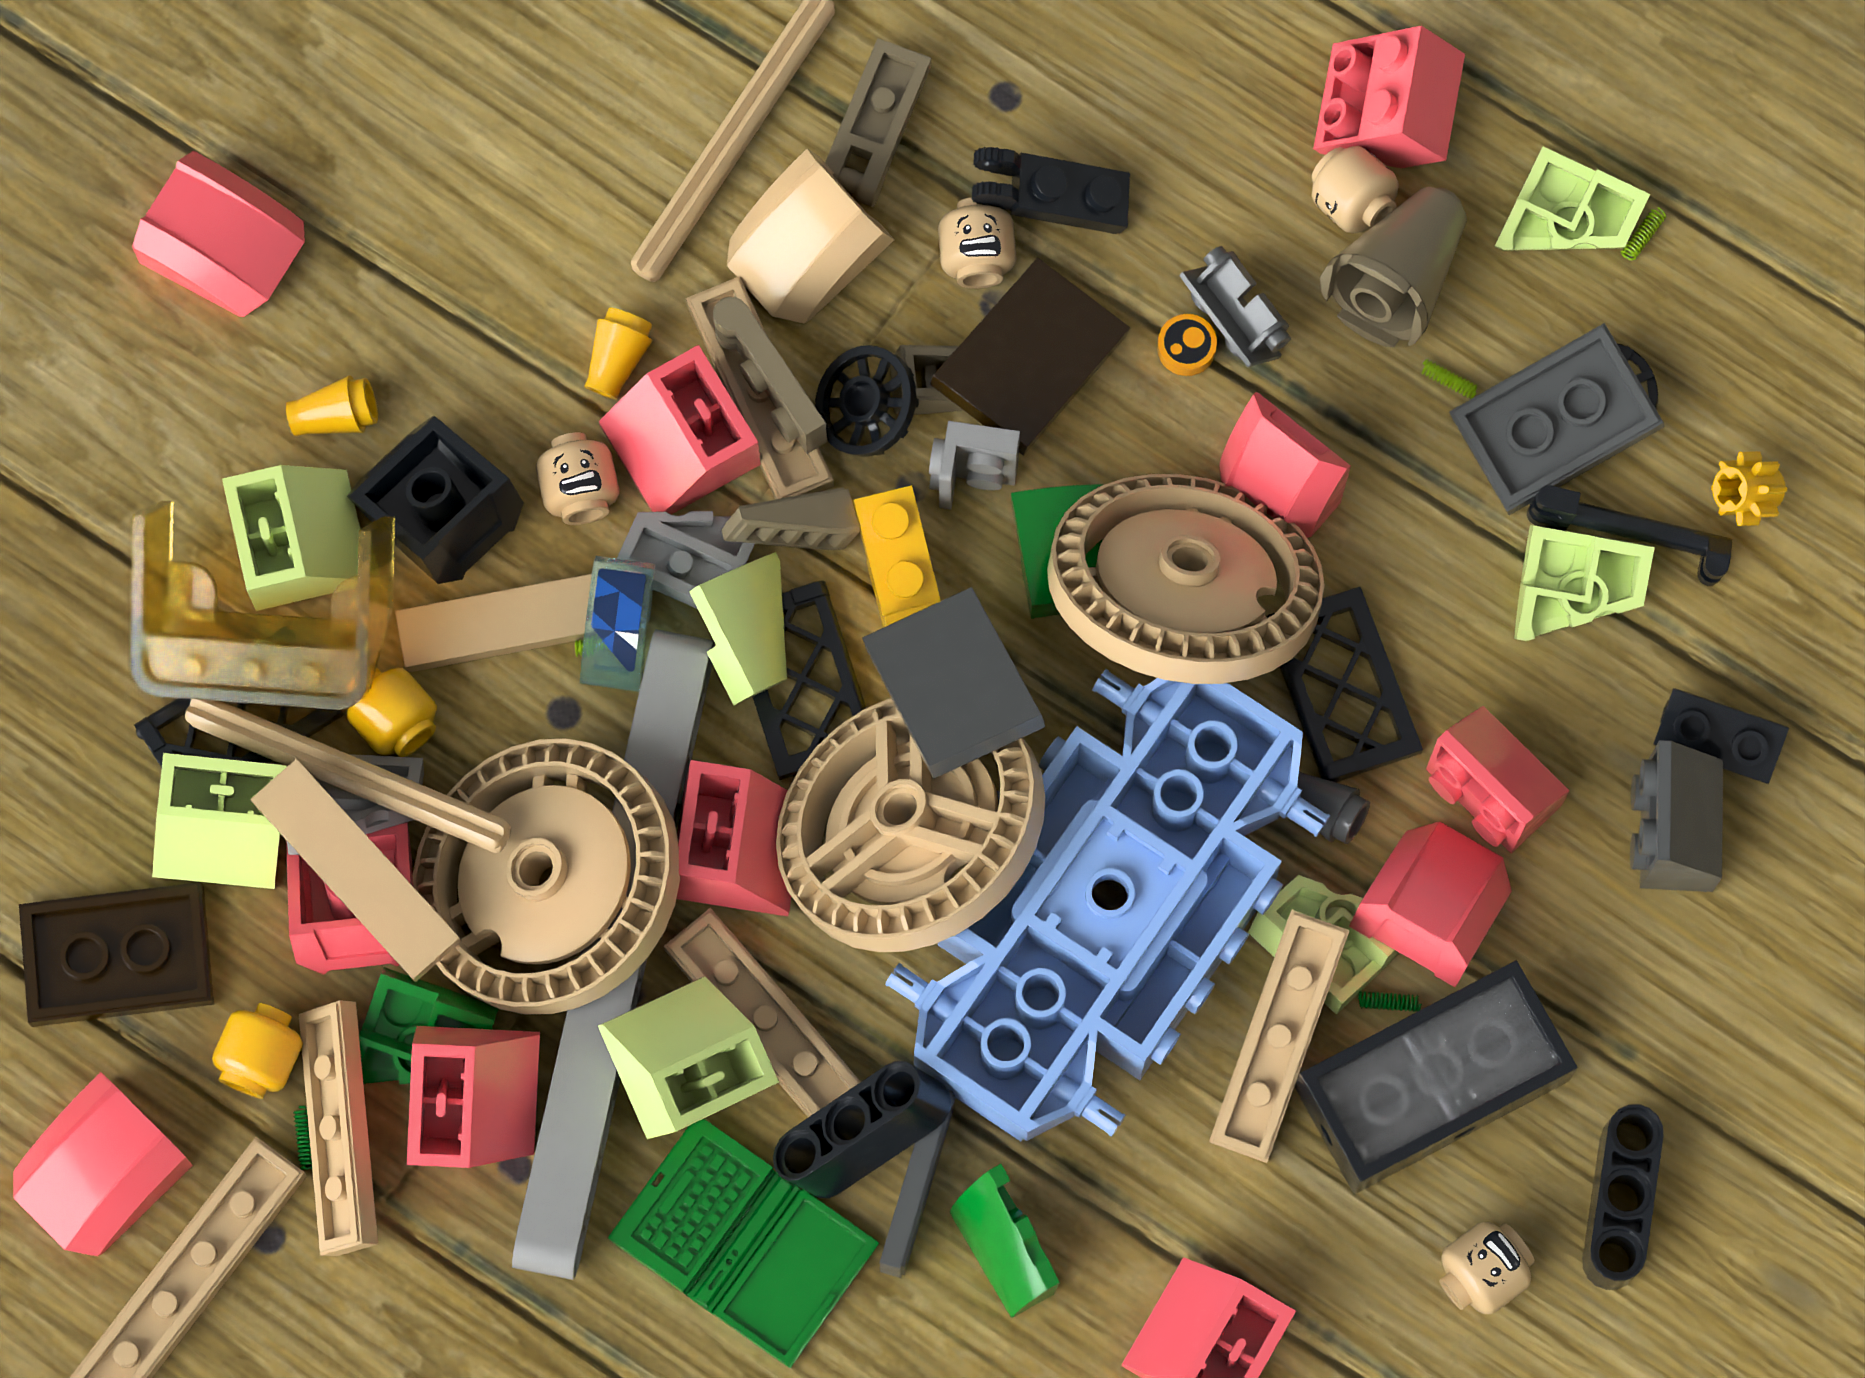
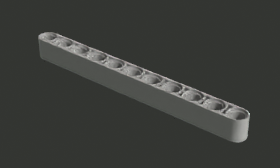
[512,629,715,1280]

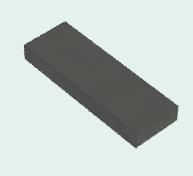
[879,1090,955,1278]

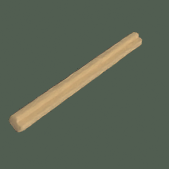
[631,0,835,282]
[185,693,511,853]

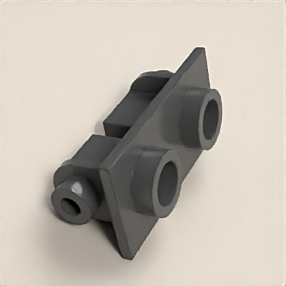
[1179,246,1291,367]

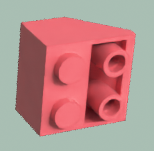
[1313,25,1465,169]
[599,345,761,515]
[1426,706,1570,854]
[676,760,792,917]
[407,1026,540,1168]
[1121,1257,1296,1378]

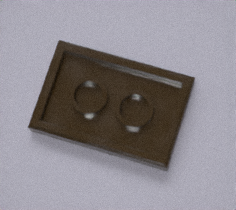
[930,257,1130,456]
[19,882,214,1027]

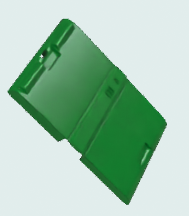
[607,1119,880,1369]

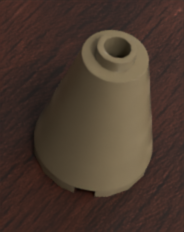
[1320,187,1467,347]

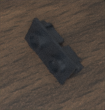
[1653,688,1789,784]

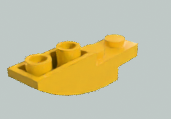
[853,485,941,628]

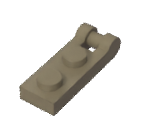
[825,38,932,207]
[713,297,827,454]

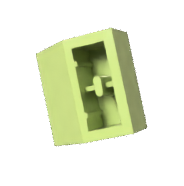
[222,465,373,611]
[152,753,287,889]
[598,977,779,1139]

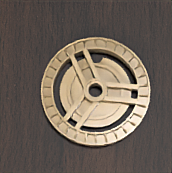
[1047,474,1325,684]
[776,698,1045,952]
[412,738,681,1015]

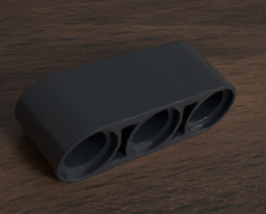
[773,1061,951,1198]
[1582,1104,1664,1290]

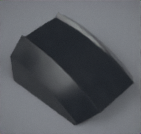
[347,416,524,584]

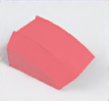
[132,150,305,317]
[1219,392,1351,538]
[1349,821,1512,988]
[286,822,413,975]
[13,1072,193,1257]

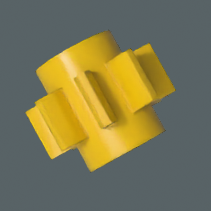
[1711,451,1787,526]

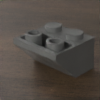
[1630,740,1723,892]

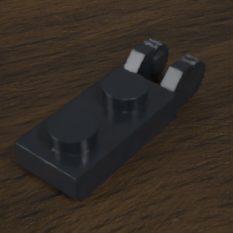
[971,147,1130,234]

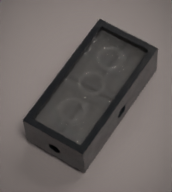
[1295,960,1578,1195]

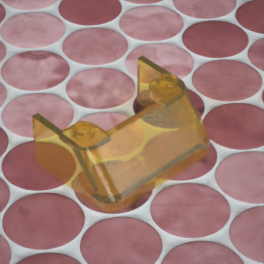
[130,501,395,710]

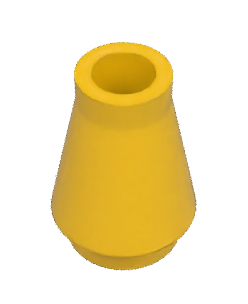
[584,307,653,400]
[286,375,378,437]

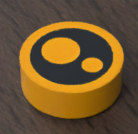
[1157,314,1217,376]

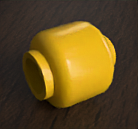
[347,667,437,757]
[212,1003,303,1099]

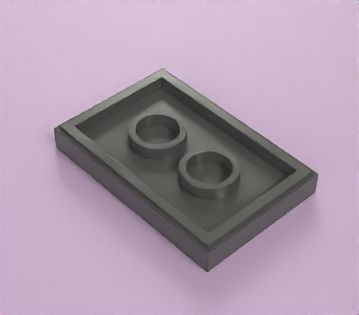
[1449,323,1665,515]
[862,587,1045,779]

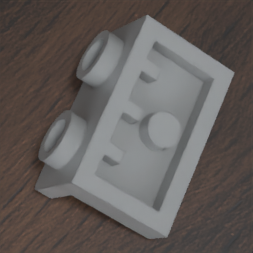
[929,421,1020,510]

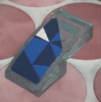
[580,556,655,692]

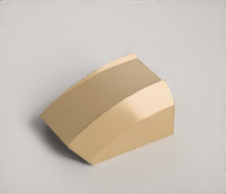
[727,148,895,323]

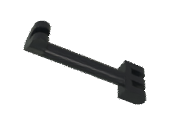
[1527,485,1732,586]

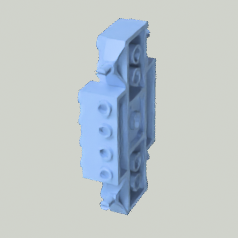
[885,669,1330,1142]

